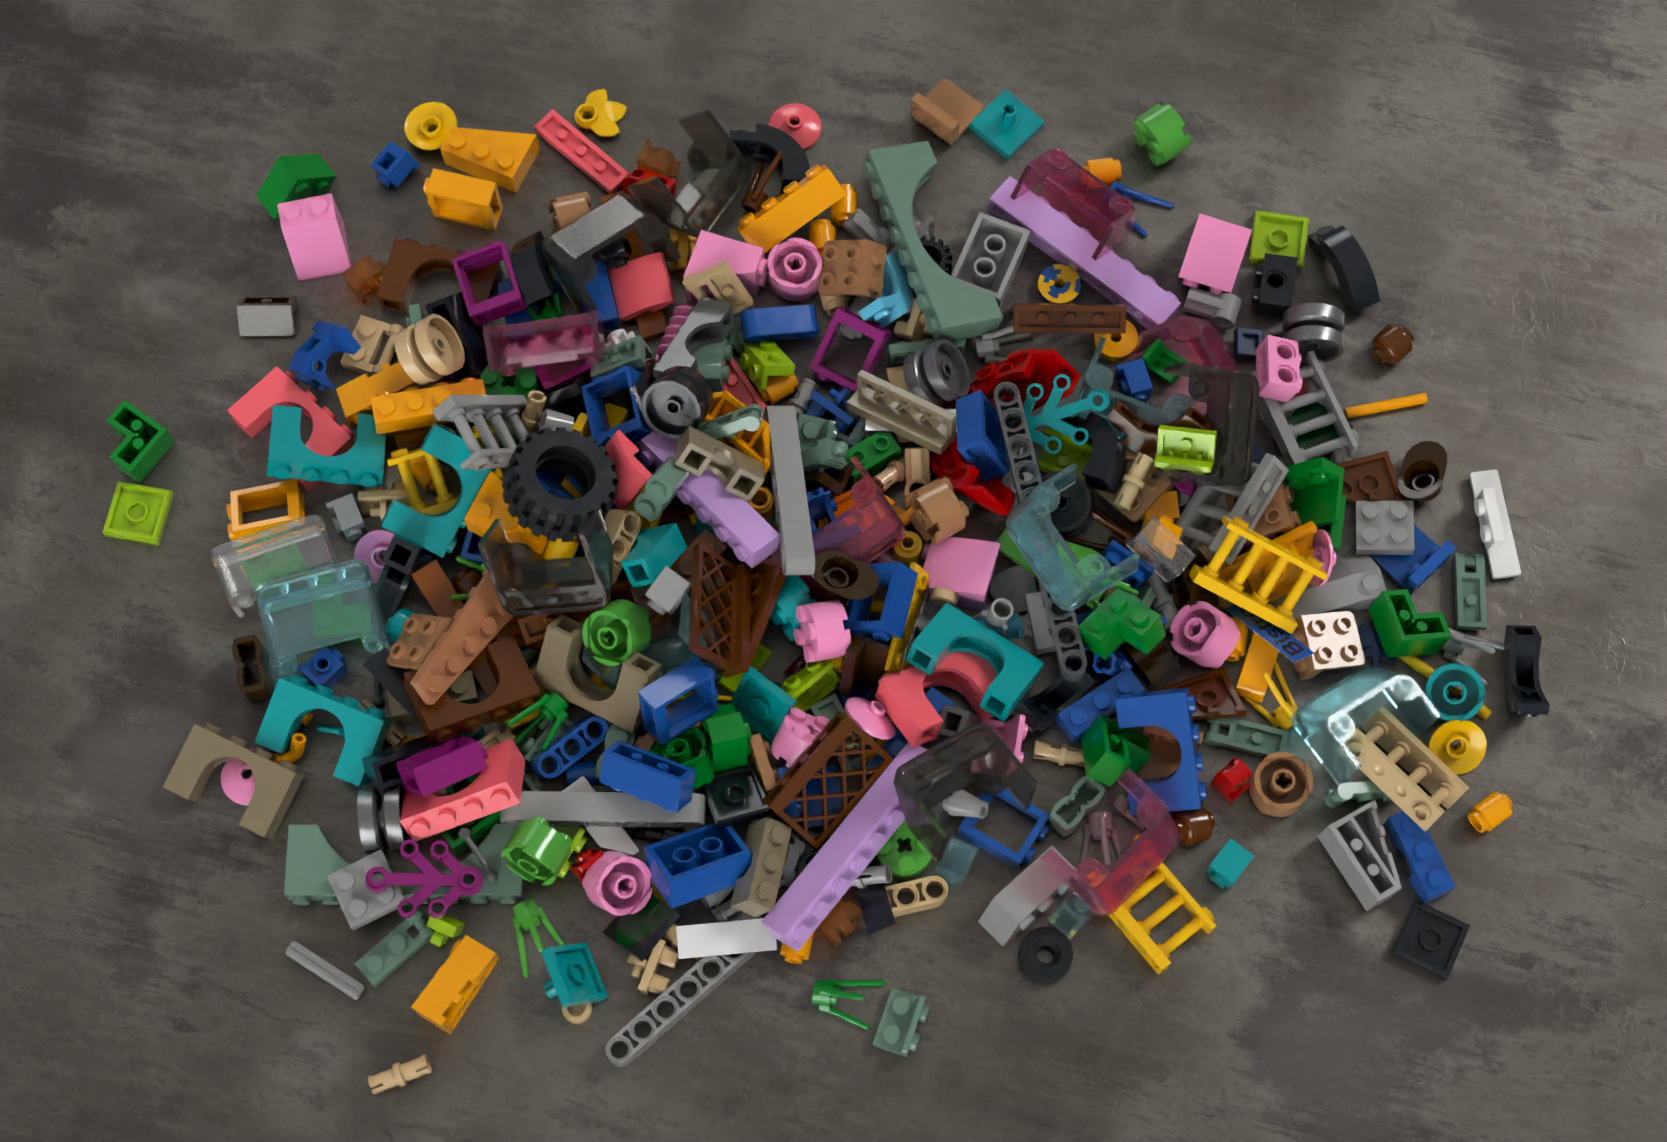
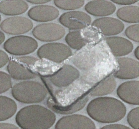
[210,515,348,618]

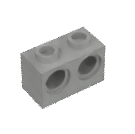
[645,566,691,616]

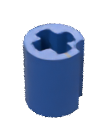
[566,761,599,785]

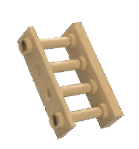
[1338,706,1470,831]

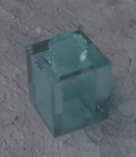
[1048,887,1100,940]

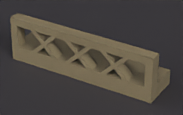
[847,370,957,455]

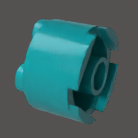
[770,575,818,642]
[1425,663,1485,721]

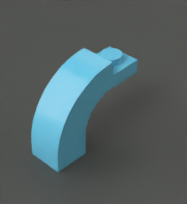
[859,252,913,328]

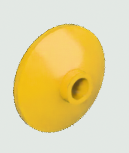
[404,102,457,150]
[1428,720,1487,775]

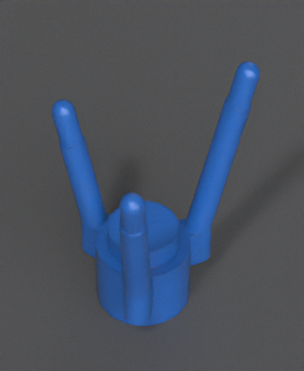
[1105,181,1174,237]

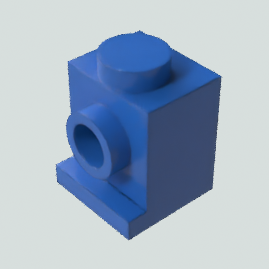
[370,141,420,187]
[1114,358,1153,405]
[298,646,348,688]

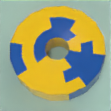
[1037,264,1081,304]

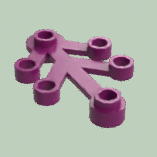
[365,840,484,919]

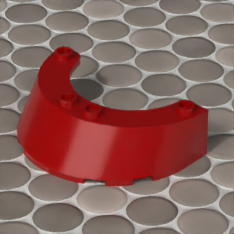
[930,349,1081,516]

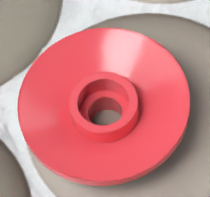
[768,103,821,150]

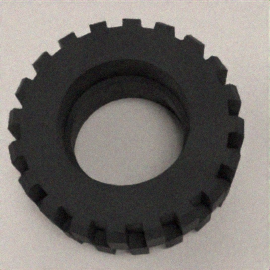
[502,427,619,542]

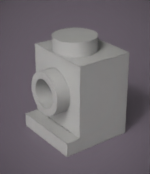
[326,493,369,541]

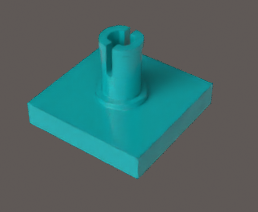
[970,89,1045,161]
[730,667,797,744]
[541,942,608,1008]

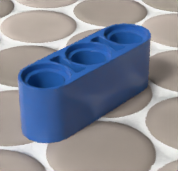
[739,305,820,342]
[530,716,608,778]

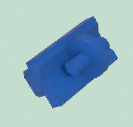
[806,388,859,437]
[1096,540,1154,591]

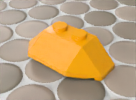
[702,391,772,476]

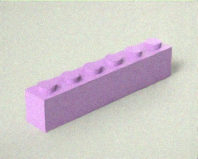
[640,431,780,568]

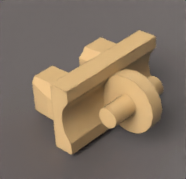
[894,297,930,342]
[358,481,411,521]
[627,939,679,996]

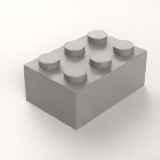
[951,212,1030,309]

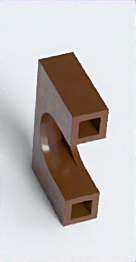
[376,239,503,331]
[635,529,728,649]
[404,635,540,745]

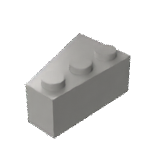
[1317,800,1402,912]
[978,846,1077,946]

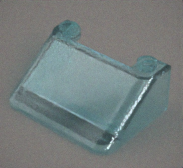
[256,559,390,680]

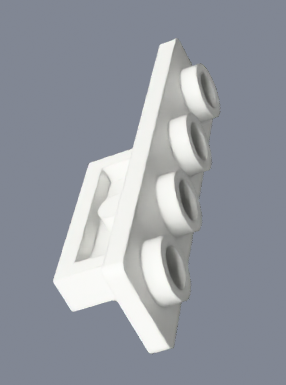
[1469,469,1521,579]

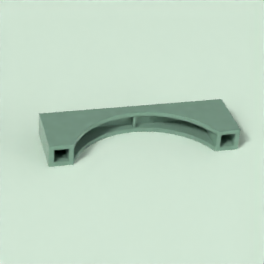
[862,141,1003,342]
[284,824,526,905]

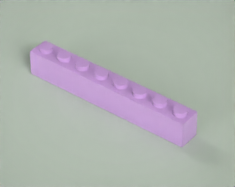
[988,176,1181,337]
[761,742,945,952]

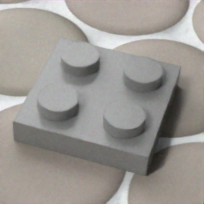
[1356,500,1415,555]
[327,849,406,931]

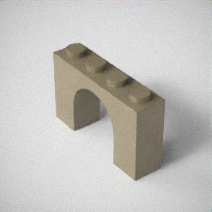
[534,614,662,733]
[163,722,304,839]

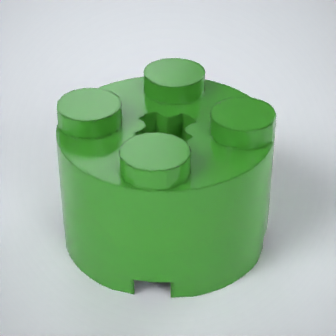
[1132,101,1192,166]
[582,599,651,666]
[501,816,573,885]
[876,816,934,881]

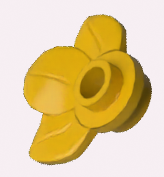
[574,89,627,137]

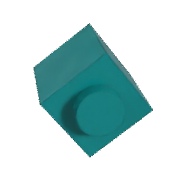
[1206,838,1254,890]

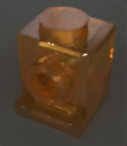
[636,139,680,178]
[342,254,385,304]
[816,899,861,949]

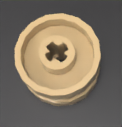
[395,314,465,386]

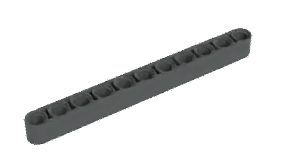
[994,382,1087,682]

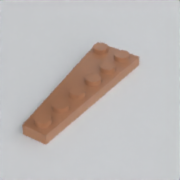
[410,547,536,705]

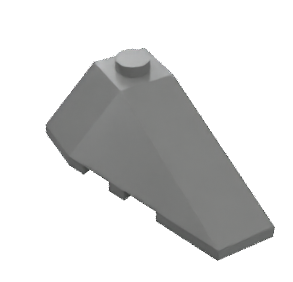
[1269,554,1387,620]

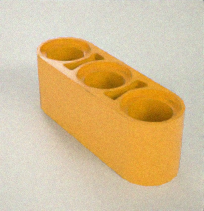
[1235,631,1279,703]

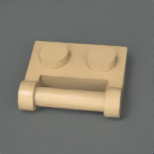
[682,260,753,315]
[340,315,405,376]

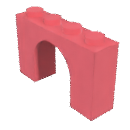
[227,366,355,492]
[875,652,996,748]
[400,739,525,842]

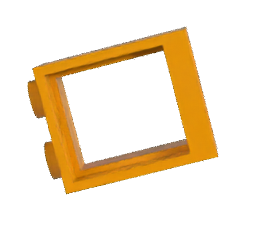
[423,168,503,231]
[227,479,307,551]

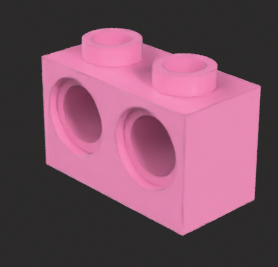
[1256,335,1302,403]

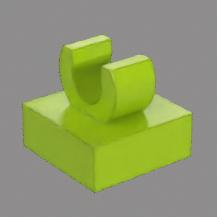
[426,911,466,947]

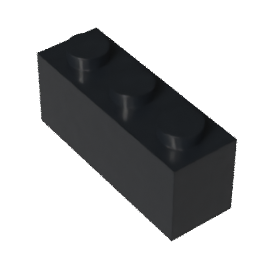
[425,292,490,383]
[361,735,455,790]

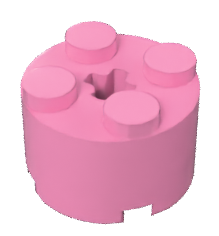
[767,238,822,302]
[794,600,851,663]
[1170,601,1240,668]
[770,708,831,770]
[582,850,652,916]

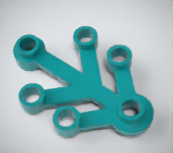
[1006,374,1110,454]

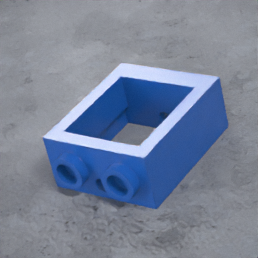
[581,366,653,447]
[956,390,1010,482]
[843,562,918,641]
[638,656,719,746]
[958,779,1051,870]

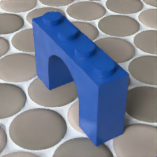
[497,259,620,353]
[1115,687,1208,815]

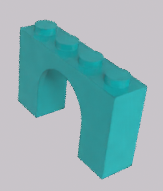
[267,405,386,487]
[380,423,496,558]
[553,523,688,598]
[906,603,1044,722]
[254,674,393,787]

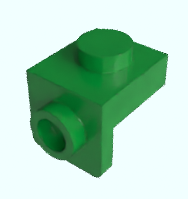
[1141,338,1189,386]

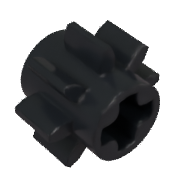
[598,232,632,269]

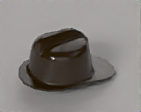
[1398,441,1447,505]
[813,550,879,600]

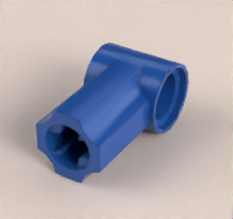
[1092,647,1135,678]

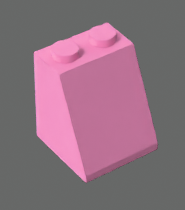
[277,193,352,281]
[1178,213,1252,295]
[683,230,768,302]
[921,537,1001,613]

